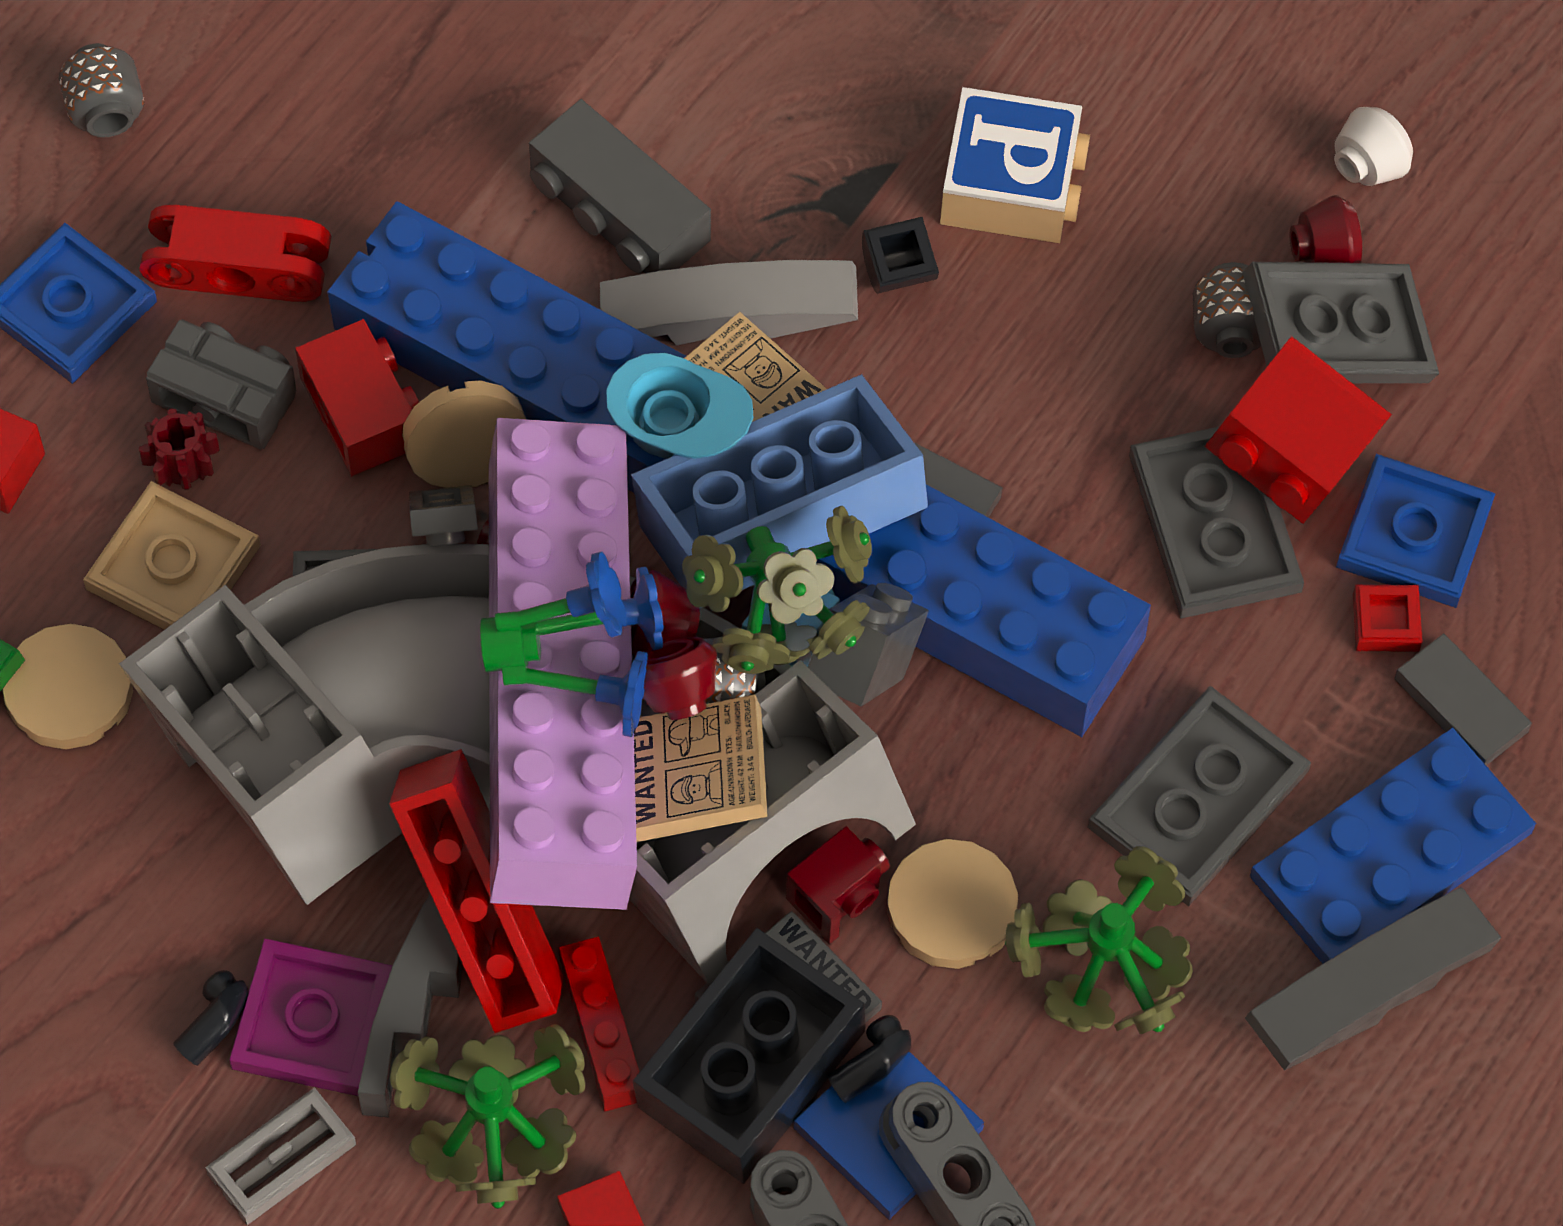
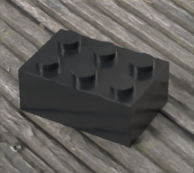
[633,928,866,1184]

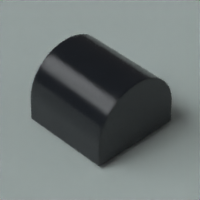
[862,217,939,294]

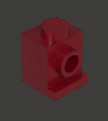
[786,826,890,944]

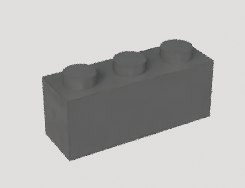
[529,99,711,273]

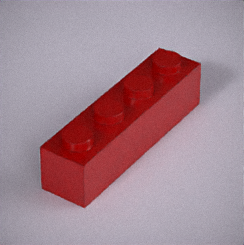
[559,936,640,1112]

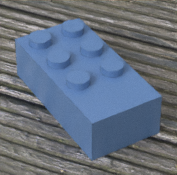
[631,374,928,609]

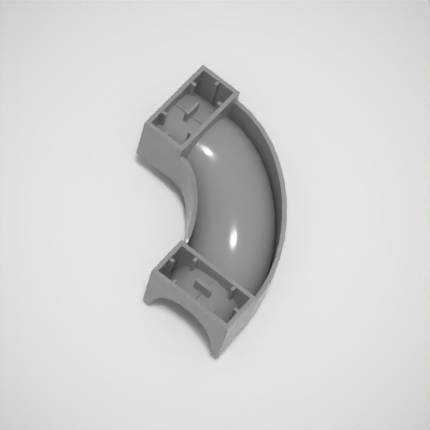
[119,544,916,986]

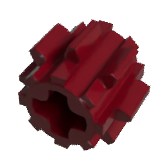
[139,408,220,490]

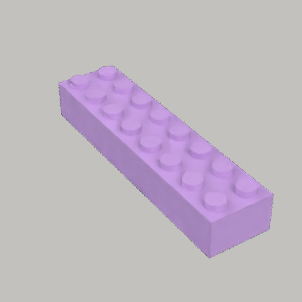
[489,418,637,910]

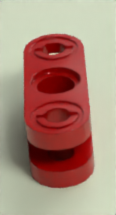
[139,205,332,302]

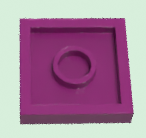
[229,938,393,1096]

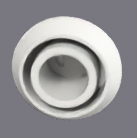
[1334,107,1413,186]

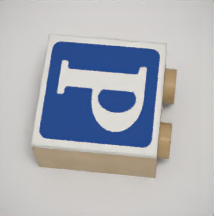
[940,87,1090,243]

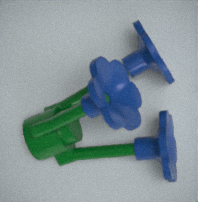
[480,552,663,737]

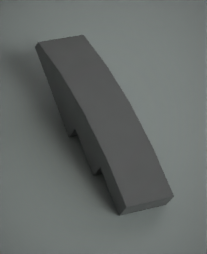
[1245,887,1502,1071]
[358,894,463,1118]

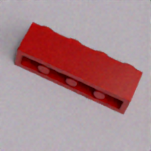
[389,749,564,1033]

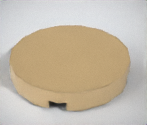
[403,380,526,488]
[3,624,133,749]
[887,839,1018,969]

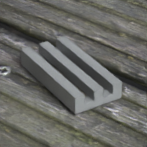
[205,1087,356,1225]

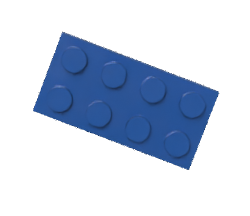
[1250,728,1536,964]

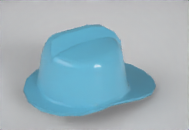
[606,353,754,459]

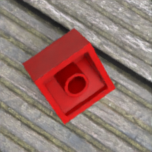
[1204,336,1392,524]

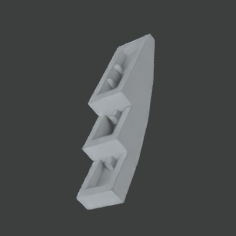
[600,260,858,346]

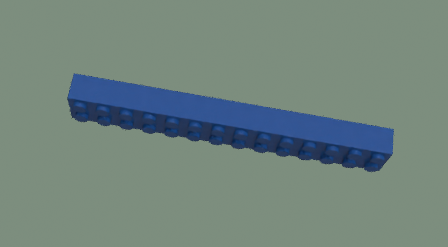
[327,201,1151,737]

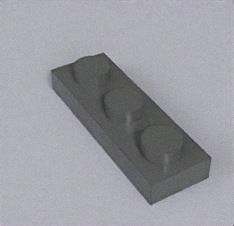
[409,485,478,546]

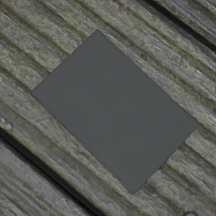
[1242,262,1439,383]
[1129,426,1304,619]
[1087,686,1311,906]

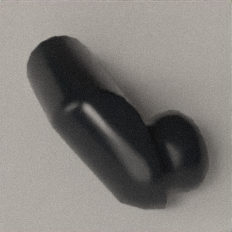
[173,970,249,1066]
[827,1015,911,1103]

